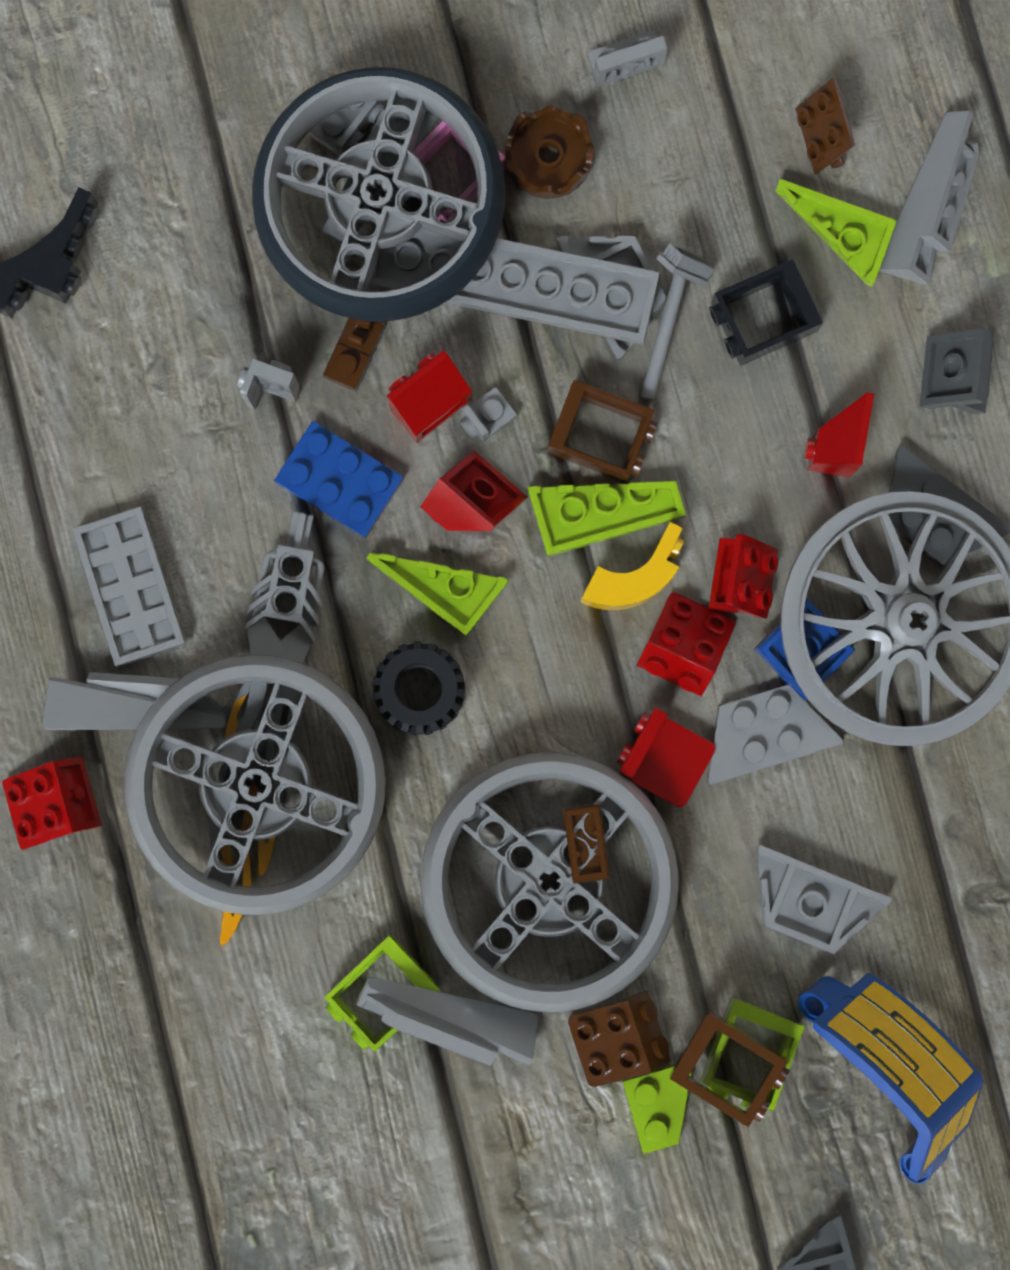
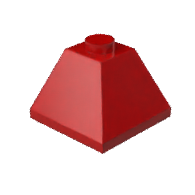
[804,392,874,478]
[420,450,528,531]

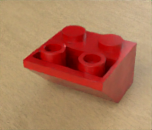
[387,350,473,443]

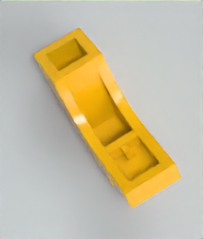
[580,522,685,610]

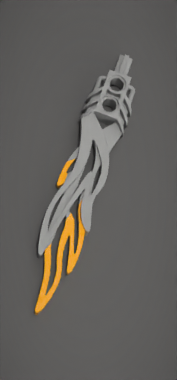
[210,512,324,946]

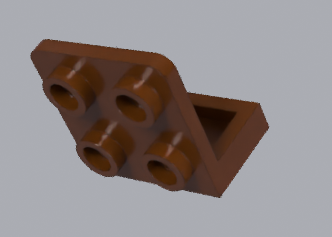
[568,990,671,1087]

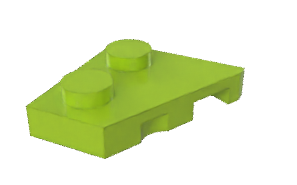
[622,1064,691,1154]

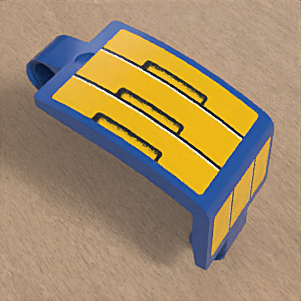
[798,973,983,1184]

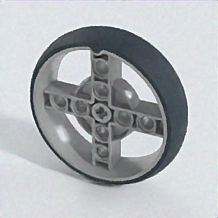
[252,67,505,322]

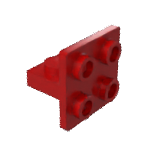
[708,534,778,619]

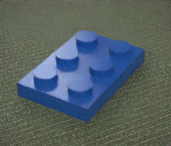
[274,421,404,539]

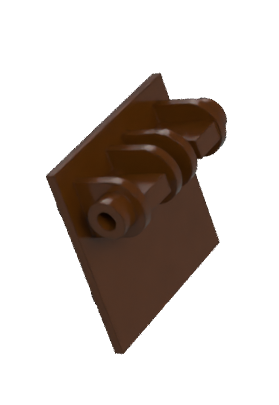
[795,78,855,174]

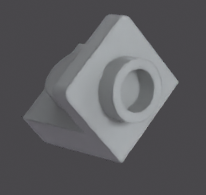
[460,387,517,443]

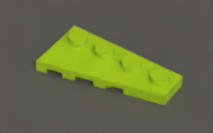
[527,481,686,557]

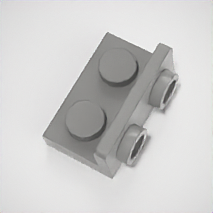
[587,31,668,87]
[310,101,386,156]

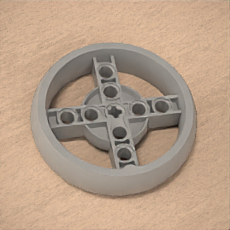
[123,654,386,915]
[420,752,679,1012]

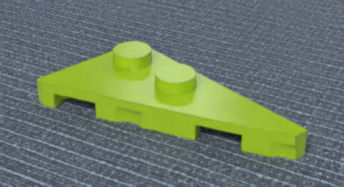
[775,179,897,287]

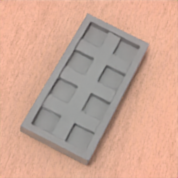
[72,507,187,667]

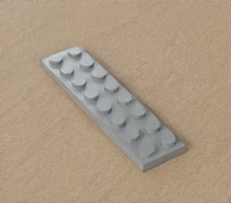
[369,229,660,345]

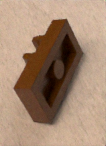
[323,318,385,392]

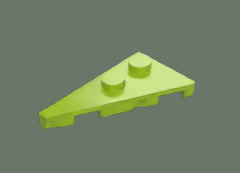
[366,553,509,637]

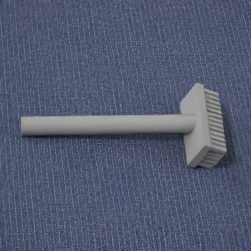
[640,243,715,400]

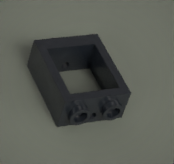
[709,259,823,366]

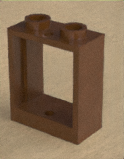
[547,380,658,483]
[669,1010,790,1128]

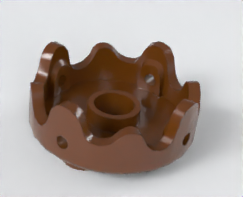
[505,105,594,199]

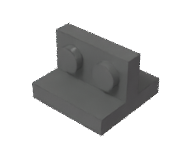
[920,328,993,414]

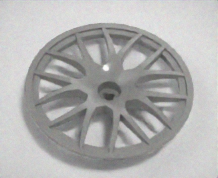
[781,491,1010,746]

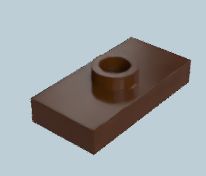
[562,804,610,884]

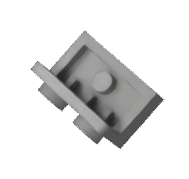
[237,359,301,410]

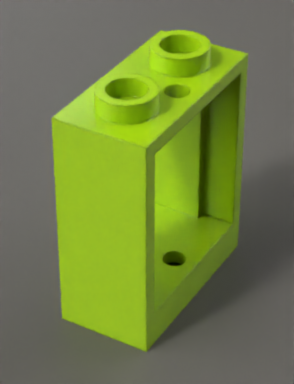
[324,934,441,1053]
[700,997,805,1112]

